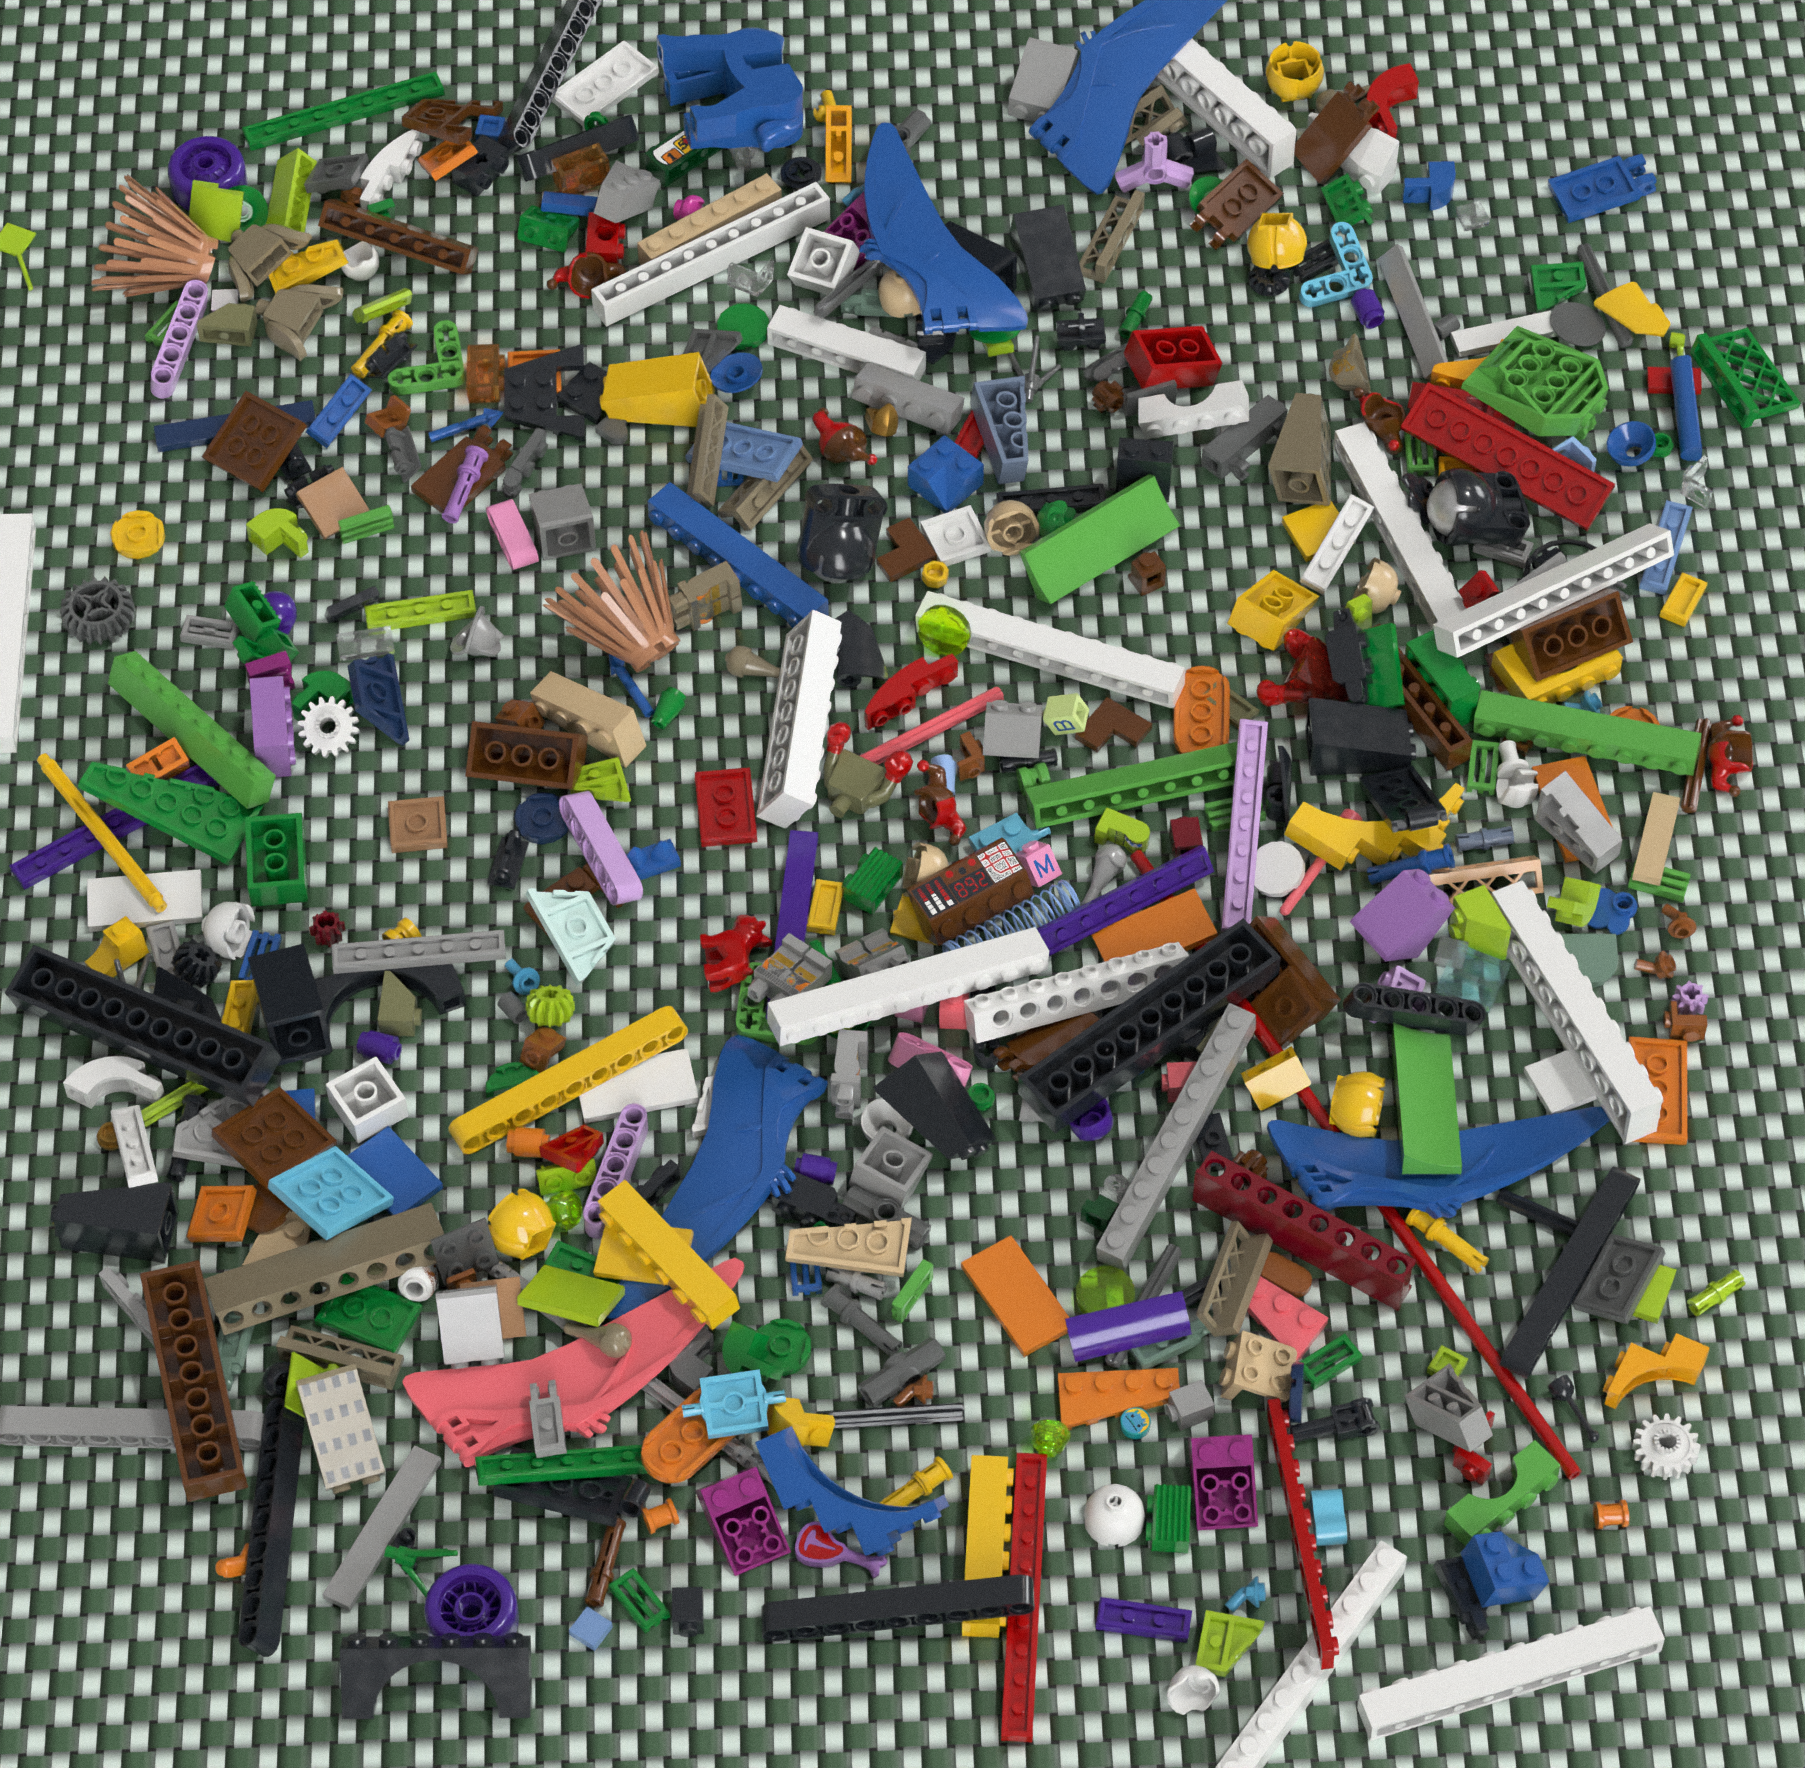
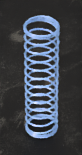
[942,879,1080,953]

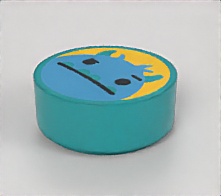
[1120,1407,1151,1439]

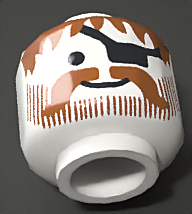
[398,1259,439,1302]

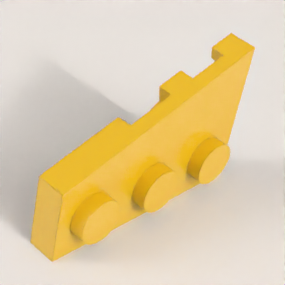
[268,239,349,293]

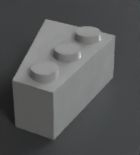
[594,160,660,223]
[1536,771,1622,874]
[1404,1363,1493,1452]

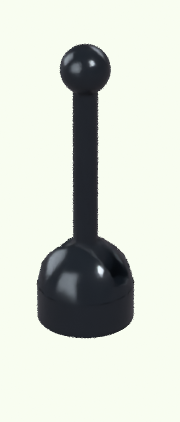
[1547,1375,1600,1442]

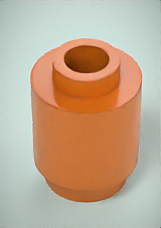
[506,1127,550,1158]

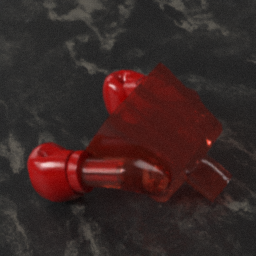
[1256,628,1349,707]

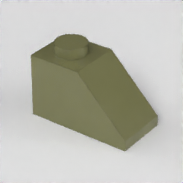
[197,303,258,347]
[378,971,422,1037]

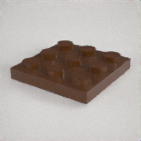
[202,391,307,492]
[211,1086,337,1191]

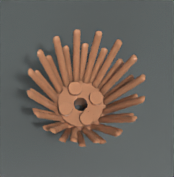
[91,174,218,297]
[542,530,681,673]

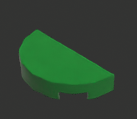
[486,1062,539,1098]

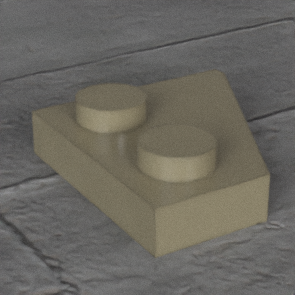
[1136,107,1189,148]

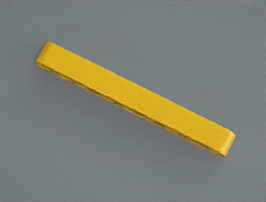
[448,1006,688,1154]

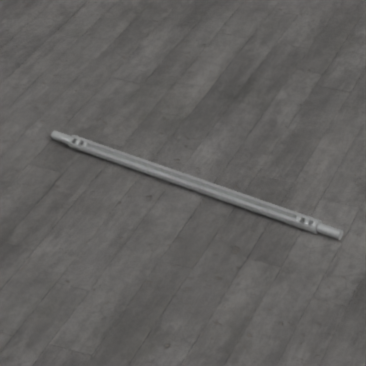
[484,1259,774,1486]

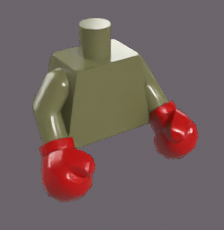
[823,722,913,818]

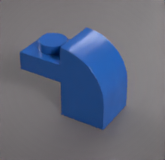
[1402,161,1456,210]

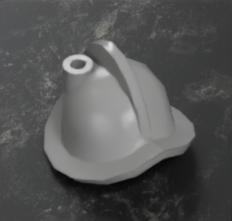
[450,606,504,657]

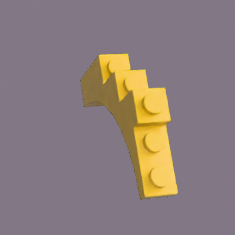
[1284,783,1465,871]

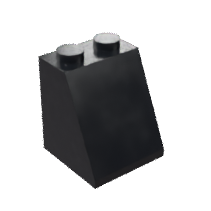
[1116,437,1174,502]

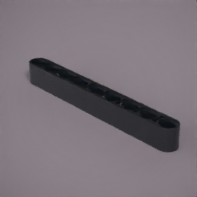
[498,0,602,155]
[1500,1166,1640,1379]
[238,1397,305,1657]
[761,1575,1035,1642]

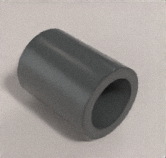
[1434,313,1460,341]
[497,992,527,1024]

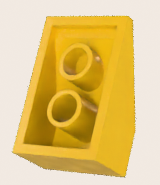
[1227,570,1319,651]

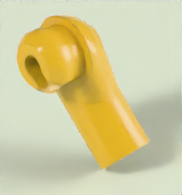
[813,90,836,122]

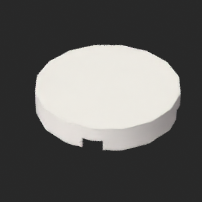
[1254,841,1305,897]

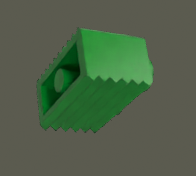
[224,581,281,642]
[842,847,903,915]
[1146,1484,1191,1553]

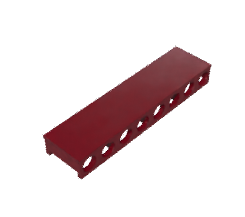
[1193,1150,1416,1311]

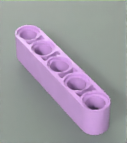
[150,280,208,399]
[559,791,643,905]
[583,1103,648,1239]

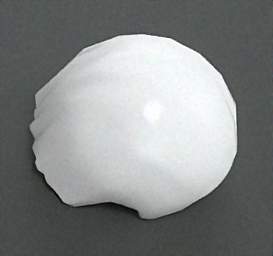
[341,241,379,281]
[1167,1665,1220,1715]

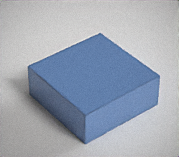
[569,1607,613,1651]

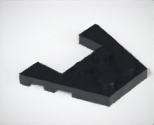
[504,344,585,441]

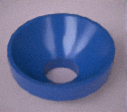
[1607,421,1656,467]

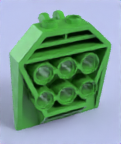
[1461,326,1609,441]

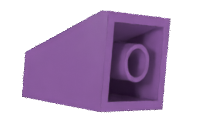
[1350,869,1455,961]

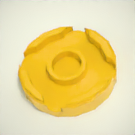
[110,510,165,559]

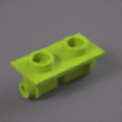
[535,1158,597,1196]

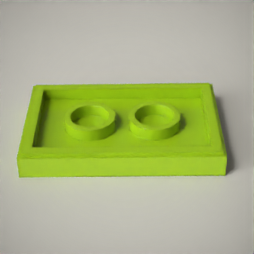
[517,1265,625,1327]

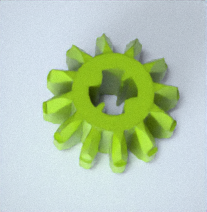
[526,984,575,1028]

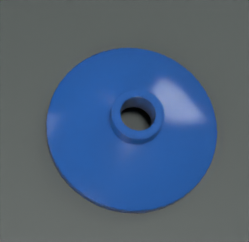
[711,353,763,393]

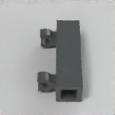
[1201,395,1288,481]

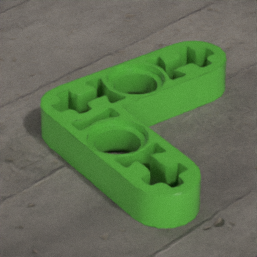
[388,320,465,395]
[736,962,819,1045]

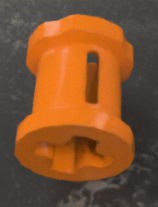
[642,1498,680,1534]
[1593,1499,1629,1530]

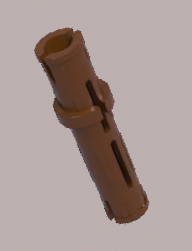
[585,1518,626,1608]

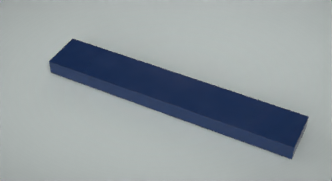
[154,400,316,452]

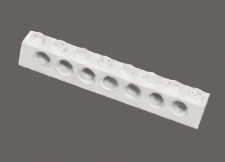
[964,942,1189,1043]

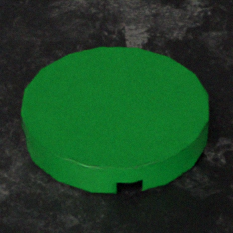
[717,304,769,350]
[757,1319,811,1376]

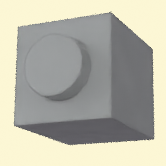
[1165,1380,1215,1431]

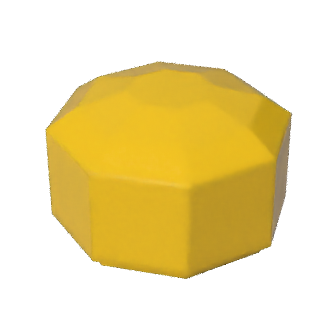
[922,561,949,589]

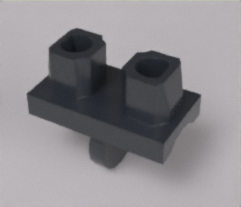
[1056,313,1106,351]

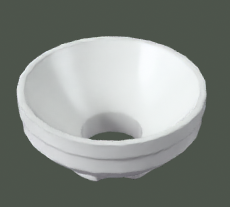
[861,1098,913,1142]

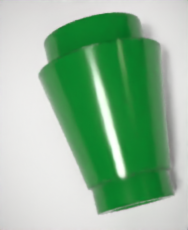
[651,687,686,730]

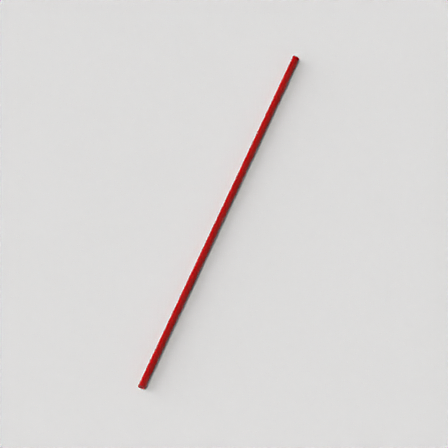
[1130,850,1582,1480]

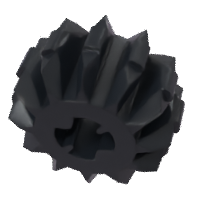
[171,938,222,988]

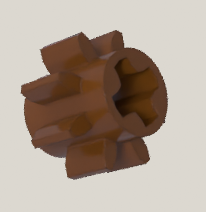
[1092,380,1125,413]
[1232,1149,1268,1186]

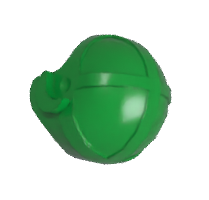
[1036,500,1076,538]

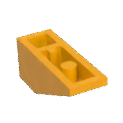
[826,105,852,183]

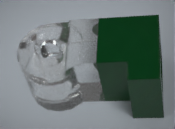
[1080,1174,1129,1233]

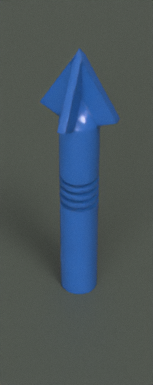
[428,408,504,443]
[609,654,654,718]

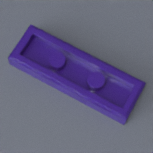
[1096,1597,1192,1643]

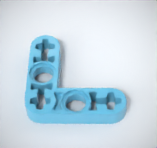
[1299,222,1373,307]

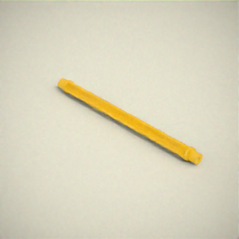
[37,753,167,913]

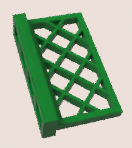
[1690,327,1801,428]

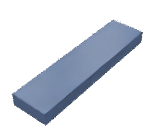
[1639,500,1693,595]

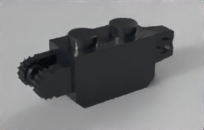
[1325,608,1375,705]
[765,1171,855,1228]

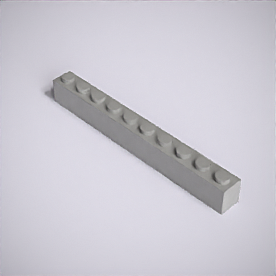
[1096,1003,1256,1272]

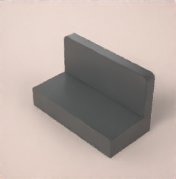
[1121,380,1177,418]

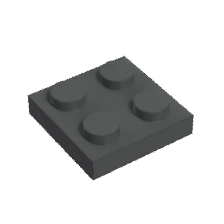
[304,153,369,194]

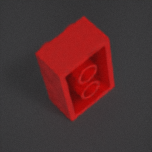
[1123,326,1223,389]

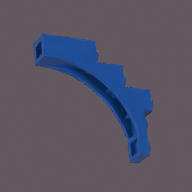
[755,1426,949,1557]

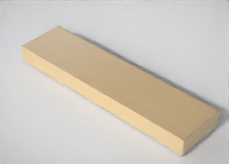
[1632,792,1681,886]

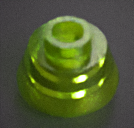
[546,1190,582,1230]
[1030,1419,1071,1458]

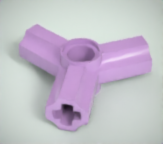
[1115,131,1194,193]

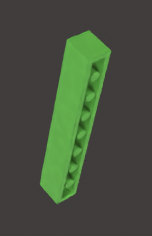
[108,651,276,809]
[1474,690,1702,776]
[1025,742,1237,829]

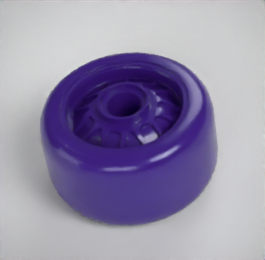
[168,136,248,211]
[424,1564,519,1636]

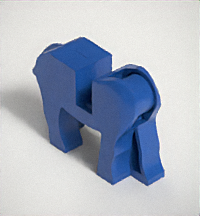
[657,27,803,152]

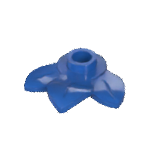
[1587,888,1638,935]

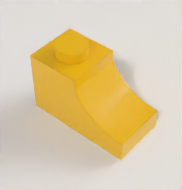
[84,916,149,977]

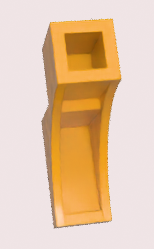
[1603,1333,1710,1409]

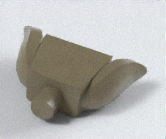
[228,224,312,303]
[255,284,344,361]

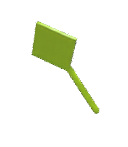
[0,222,36,291]

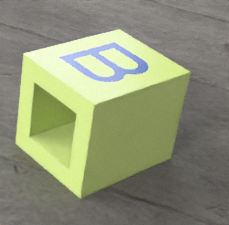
[1043,693,1089,735]

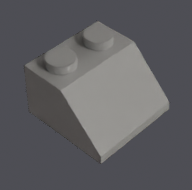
[983,700,1042,758]
[849,1126,933,1209]

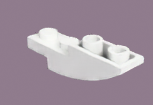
[360,129,423,210]

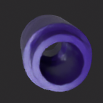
[1350,288,1385,329]
[357,1030,402,1065]
[794,1153,838,1185]

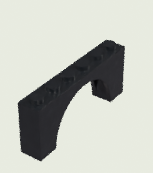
[302,964,466,1063]
[340,1632,533,1719]

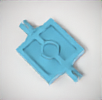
[968,813,1051,854]
[682,1369,786,1439]

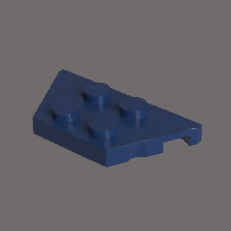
[347,653,410,746]

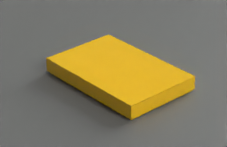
[593,1225,694,1285]

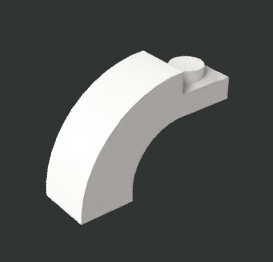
[63,1056,165,1109]

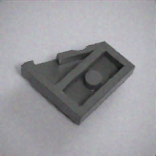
[683,328,743,373]

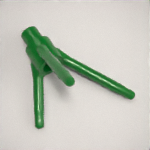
[384,1545,458,1598]

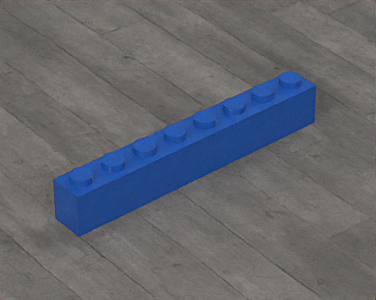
[648,482,829,628]

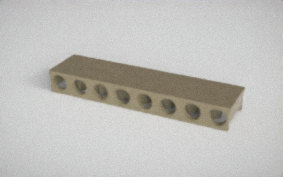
[204,1203,444,1335]

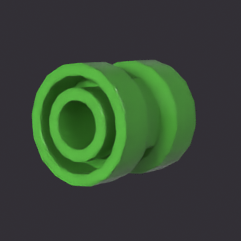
[1016,762,1051,796]

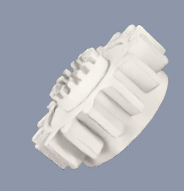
[298,696,360,758]
[1632,1413,1700,1480]

